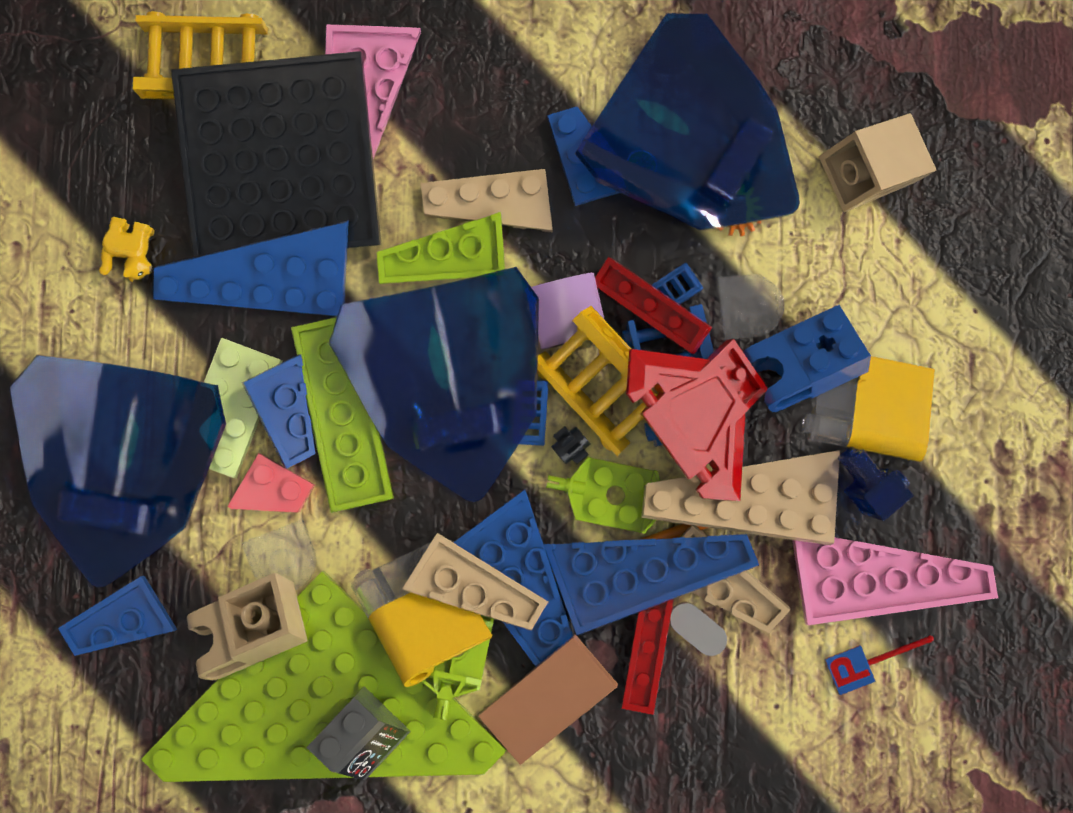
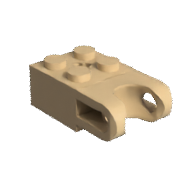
[187,573,308,681]

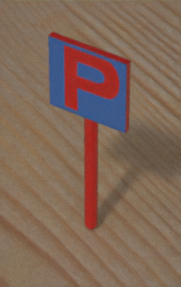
[825,636,934,695]

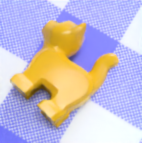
[99,217,155,282]

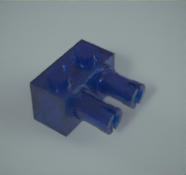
[838,447,914,521]

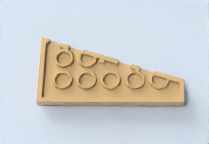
[641,450,840,545]

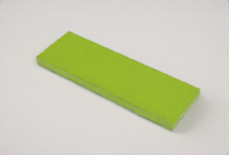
[291,314,394,513]

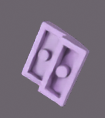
[528,272,605,349]

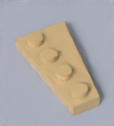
[421,169,553,233]
[681,525,790,633]
[402,533,548,630]

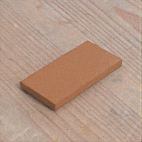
[478,635,618,765]

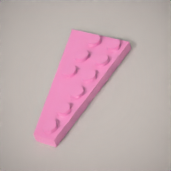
[325,24,421,159]
[792,537,998,625]

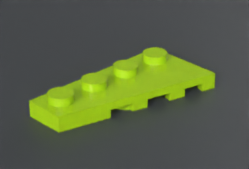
[377,212,505,284]

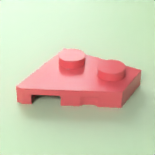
[227,453,315,512]

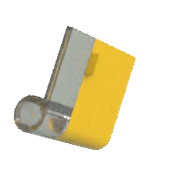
[802,356,935,462]
[351,543,492,687]

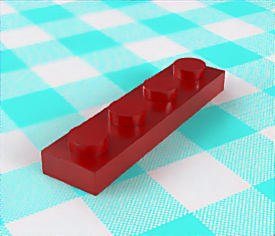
[595,257,712,354]
[622,599,674,715]

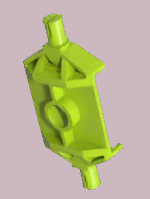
[546,457,660,534]
[422,615,494,721]

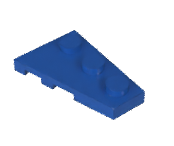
[547,107,624,206]
[242,354,315,469]
[58,576,177,656]

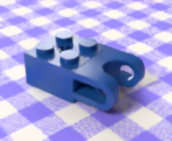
[743,305,871,412]

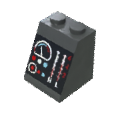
[306,686,411,780]

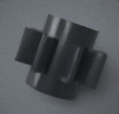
[551,426,591,465]

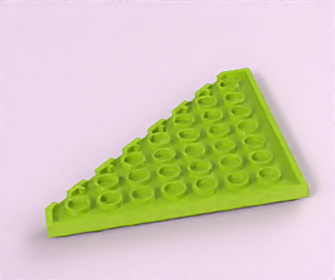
[141,571,507,782]

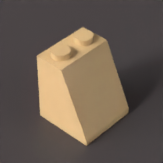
[819,113,936,212]

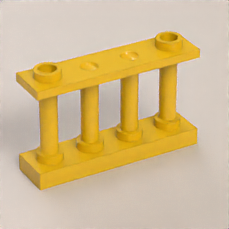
[133,11,268,99]
[530,306,658,456]

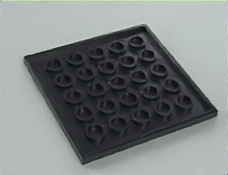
[171,51,382,258]

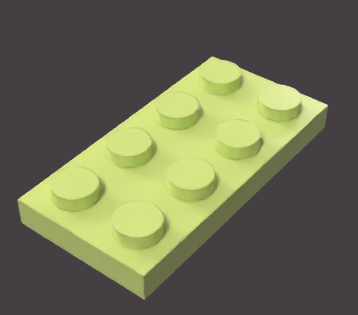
[175,338,282,479]

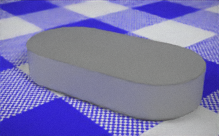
[670,602,727,656]

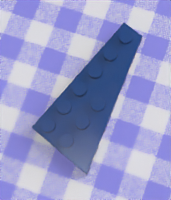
[153,220,349,316]
[453,489,573,666]
[544,534,759,635]

